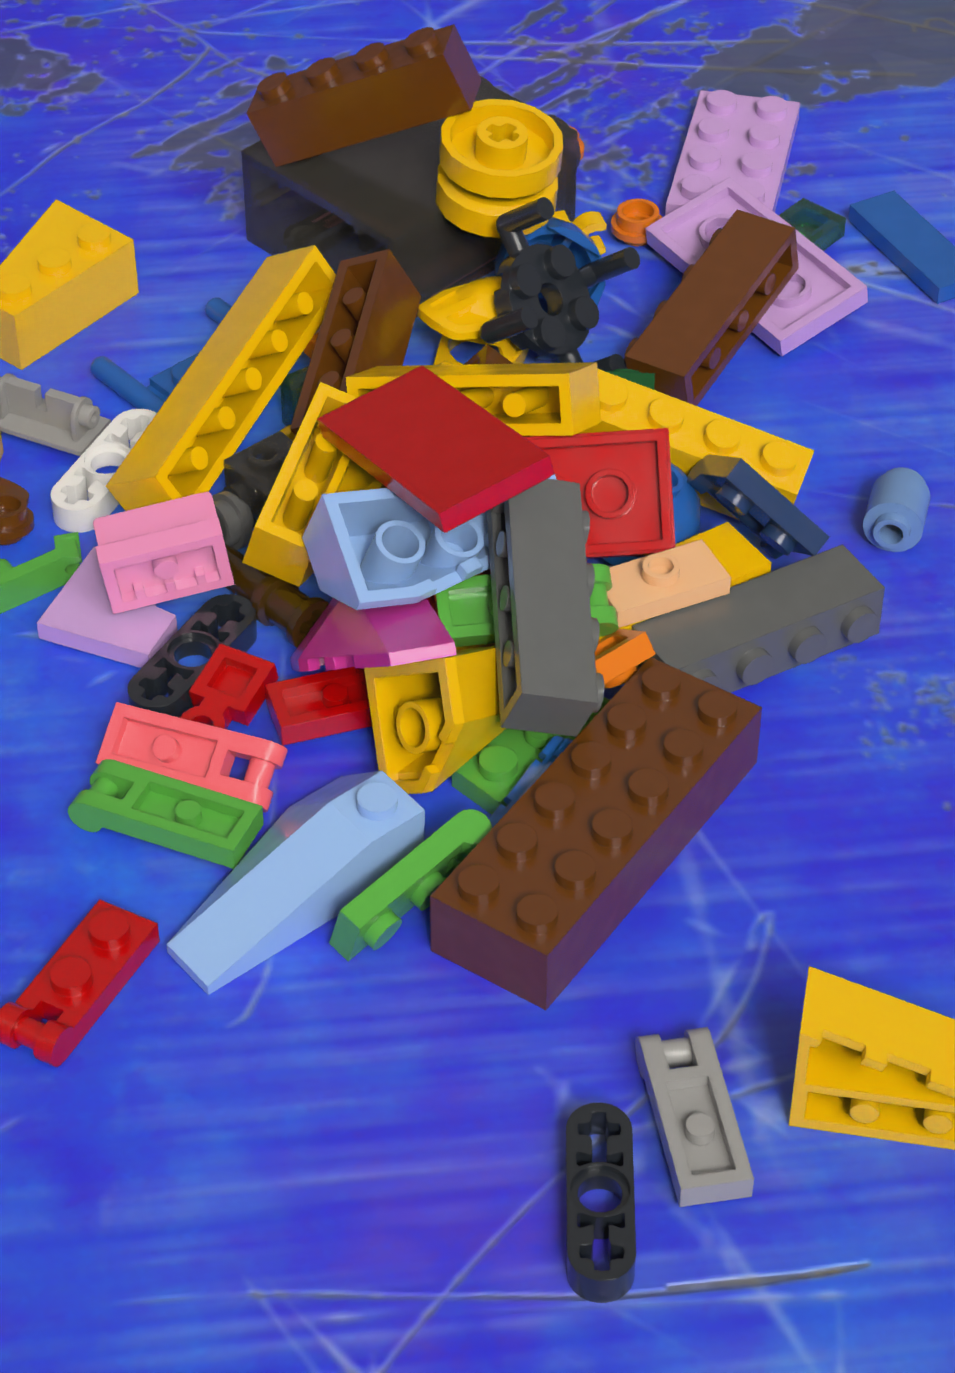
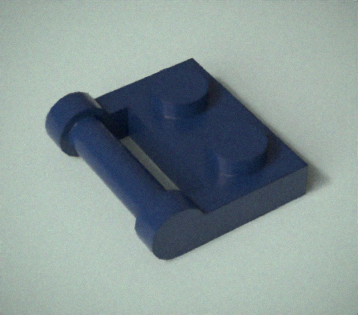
[687,454,829,559]

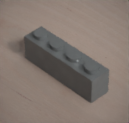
[487,479,604,737]
[632,544,885,693]

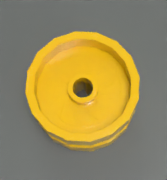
[436,99,563,238]

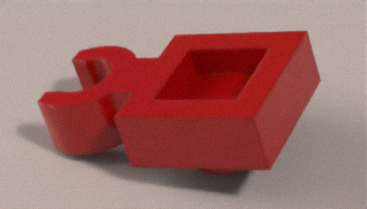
[180,643,279,730]

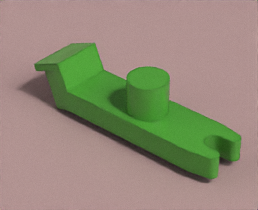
[0,532,82,614]

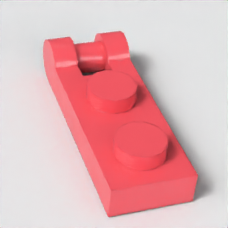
[95,702,288,813]

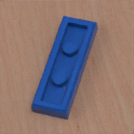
[848,191,955,304]

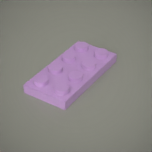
[665,90,800,216]
[645,177,868,356]

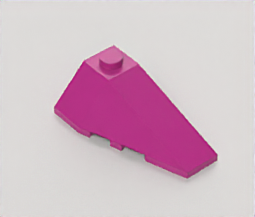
[290,598,457,672]

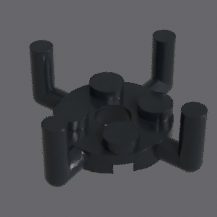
[479,197,640,371]

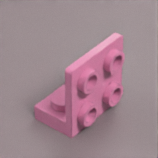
[93,492,235,614]

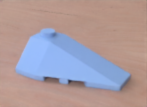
[167,770,425,995]

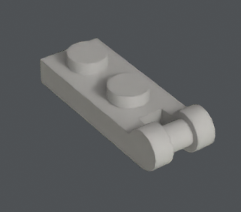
[635,1027,754,1207]

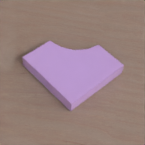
[37,547,177,668]

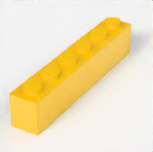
[106,245,336,511]

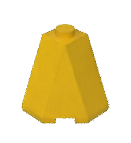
[364,645,506,794]

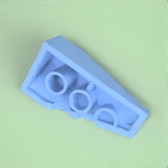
[302,474,557,610]

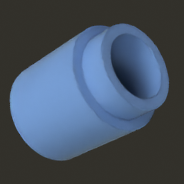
[863,467,931,552]

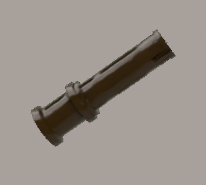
[225,543,329,648]

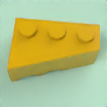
[0,199,139,370]
[242,382,387,587]
[789,966,955,1150]

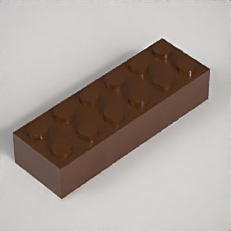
[430,657,762,1010]

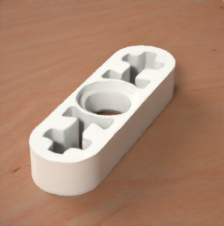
[50,409,157,533]

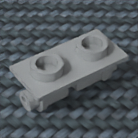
[0,373,111,456]

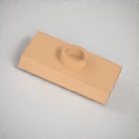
[607,539,731,628]

